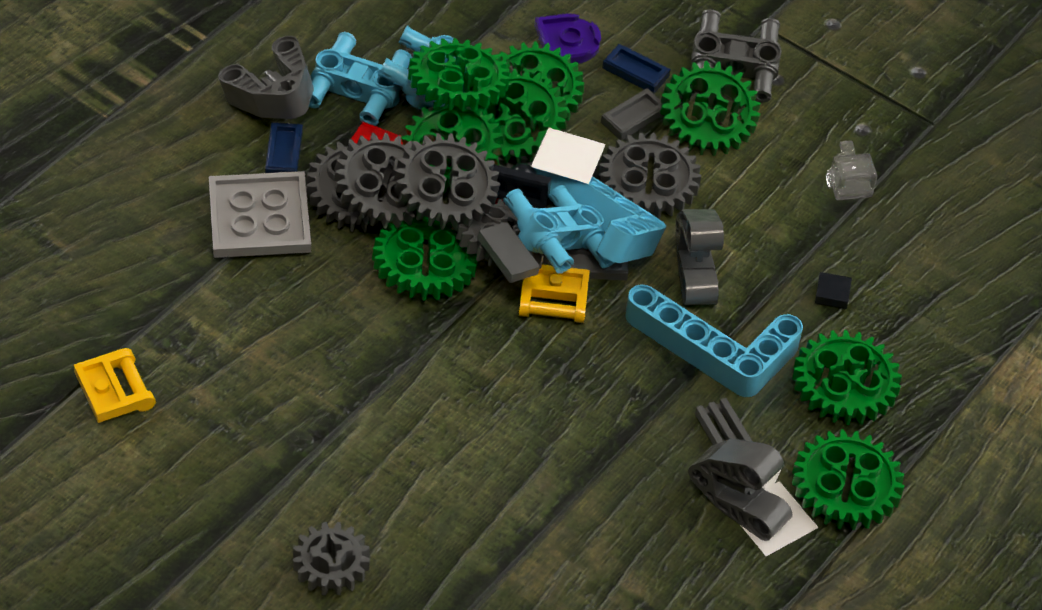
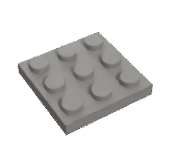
[209,171,311,258]

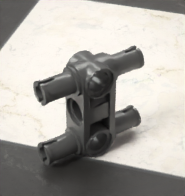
[691,9,782,103]

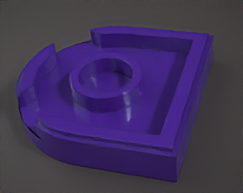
[534,14,601,64]

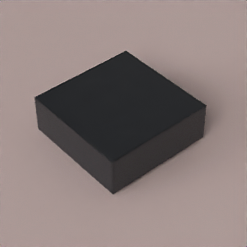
[815,272,852,309]

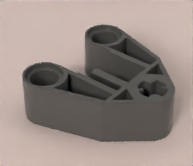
[218,35,314,119]
[675,209,724,305]
[688,438,793,541]

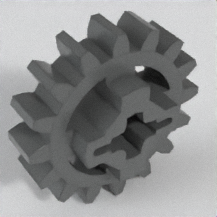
[293,522,370,595]

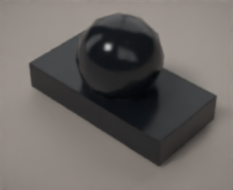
[492,163,551,208]

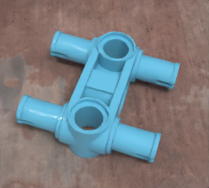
[378,26,456,109]
[309,32,413,126]
[503,185,615,274]

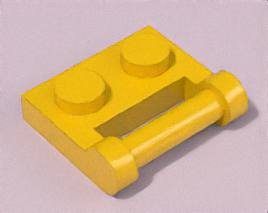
[519,264,590,323]
[74,348,156,423]

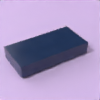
[602,44,670,94]
[265,122,303,173]

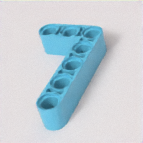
[534,168,666,263]
[625,284,803,397]

